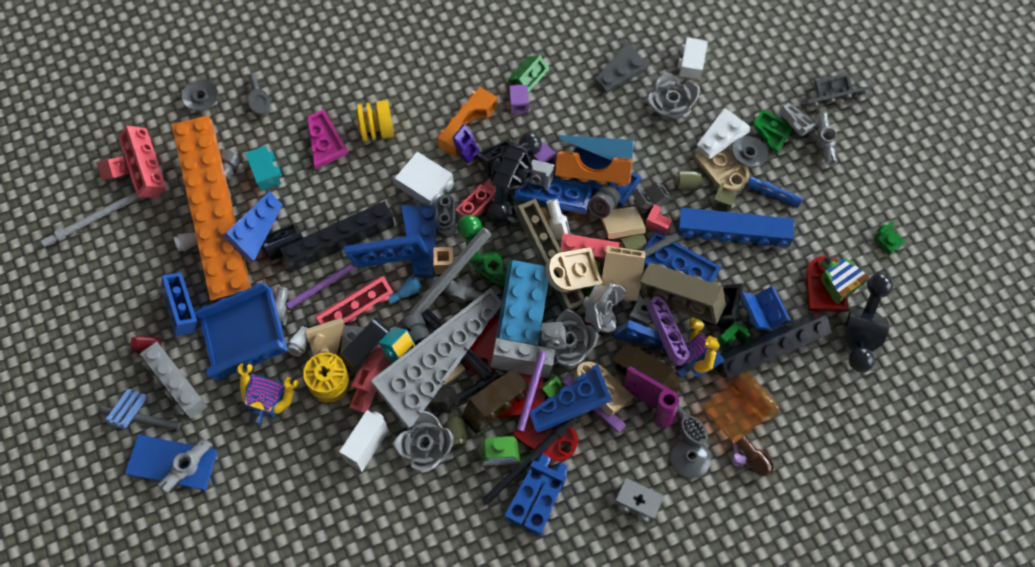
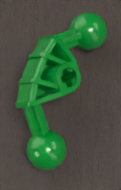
[457,215,506,288]

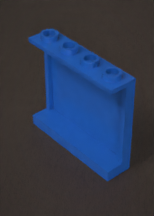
[194,283,288,381]

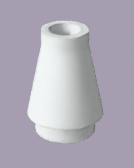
[173,232,198,252]
[287,326,308,357]

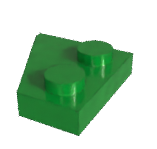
[753,109,793,154]

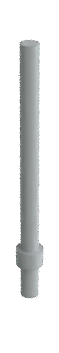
[41,192,141,247]

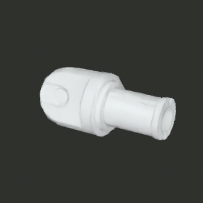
[546,199,570,240]

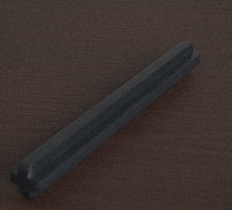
[421,309,492,379]

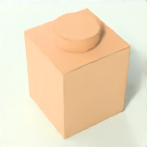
[434,247,454,274]

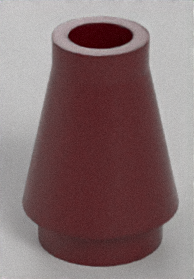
[131,335,161,354]

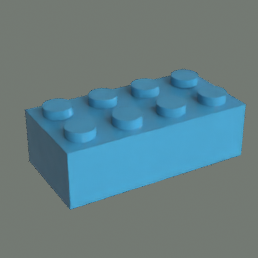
[496,260,549,345]

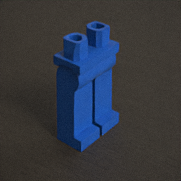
[504,454,568,538]

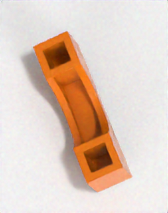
[437,87,498,158]
[555,151,633,186]

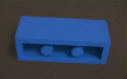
[161,272,197,337]

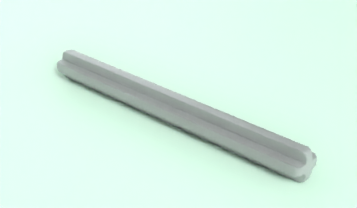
[409,228,491,315]

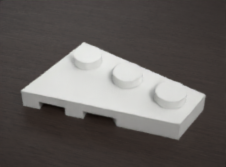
[697,108,750,159]

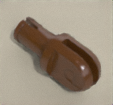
[736,435,774,477]

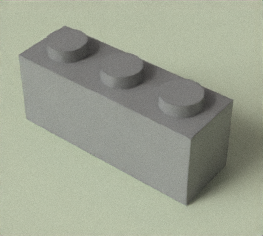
[490,338,555,379]

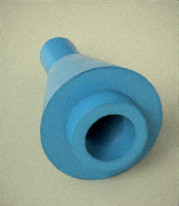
[388,276,422,304]

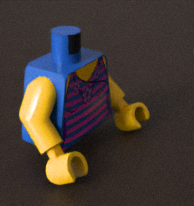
[675,317,725,377]
[237,363,299,425]

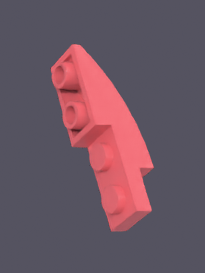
[455,179,508,218]
[349,345,391,413]

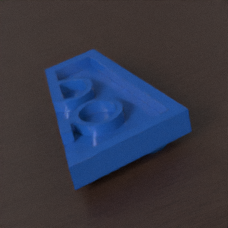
[612,320,675,353]

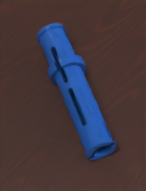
[746,176,803,208]

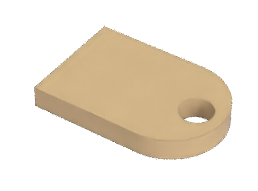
[694,145,750,192]
[545,247,603,292]
[574,362,635,416]

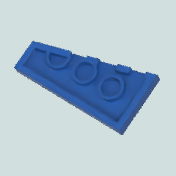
[529,364,613,433]

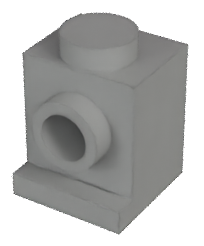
[529,159,554,190]
[629,297,652,327]
[542,322,566,350]

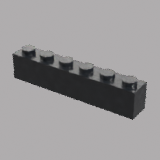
[280,201,395,273]
[716,312,832,379]

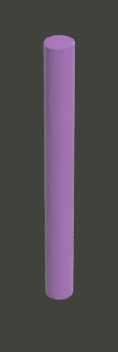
[286,263,355,310]
[517,351,546,431]

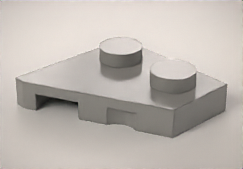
[779,103,817,136]

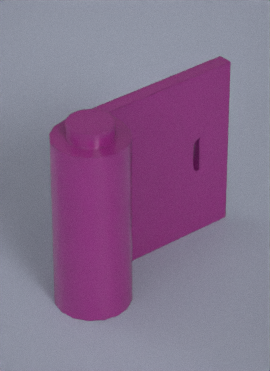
[624,366,680,428]

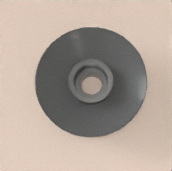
[182,80,218,111]
[732,136,768,168]
[670,439,711,479]

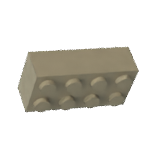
[640,263,726,325]

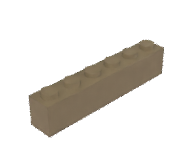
[516,198,585,311]

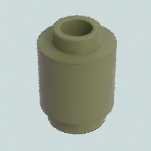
[674,171,702,190]
[619,234,647,251]
[444,416,467,448]

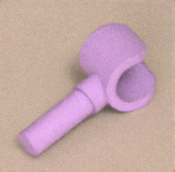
[732,438,746,467]

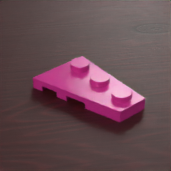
[308,109,348,169]

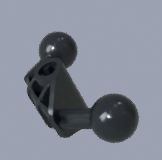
[486,132,542,224]
[845,273,893,373]

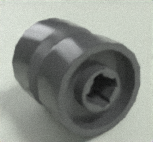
[220,149,241,184]
[588,185,620,218]
[398,313,430,345]

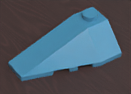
[559,135,634,160]

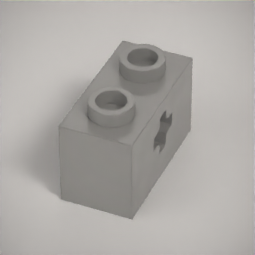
[614,478,664,523]

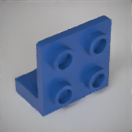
[740,286,791,331]

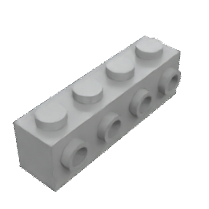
[140,342,208,419]

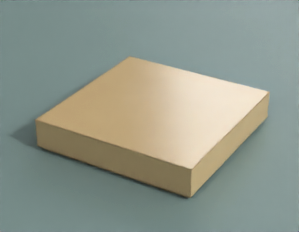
[601,206,646,239]

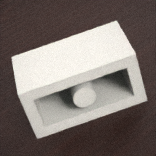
[677,37,708,80]

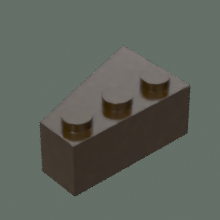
[612,342,680,393]
[461,369,529,435]

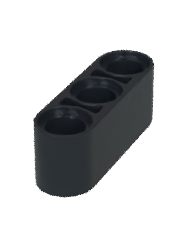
[338,317,391,372]

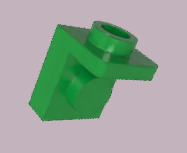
[874,221,905,255]
[718,321,751,348]

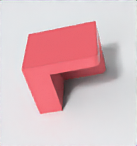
[96,156,129,180]
[645,204,672,236]

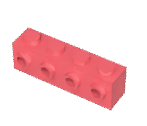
[118,126,166,198]
[314,275,393,325]

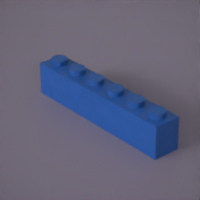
[677,207,794,248]

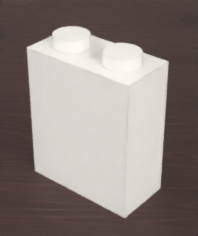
[395,152,454,206]
[339,410,388,472]

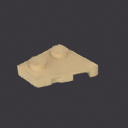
[305,318,344,356]

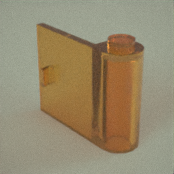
[702,371,780,444]

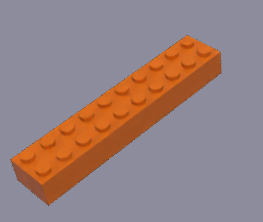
[171,115,251,304]

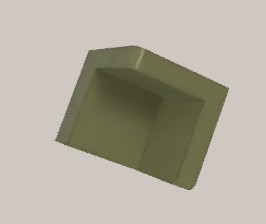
[711,182,736,212]

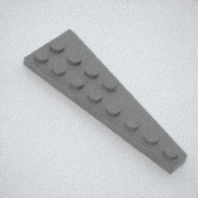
[370,288,502,429]

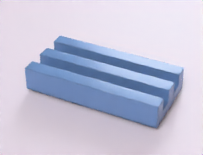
[106,389,147,429]

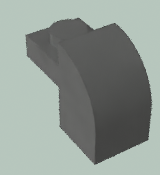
[631,182,672,215]

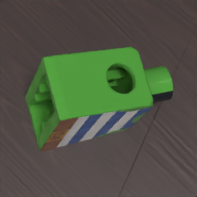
[820,255,869,304]
[480,436,520,467]

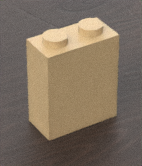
[601,246,645,302]

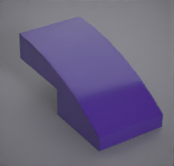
[452,124,480,163]

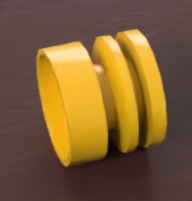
[356,100,394,142]
[304,352,350,403]

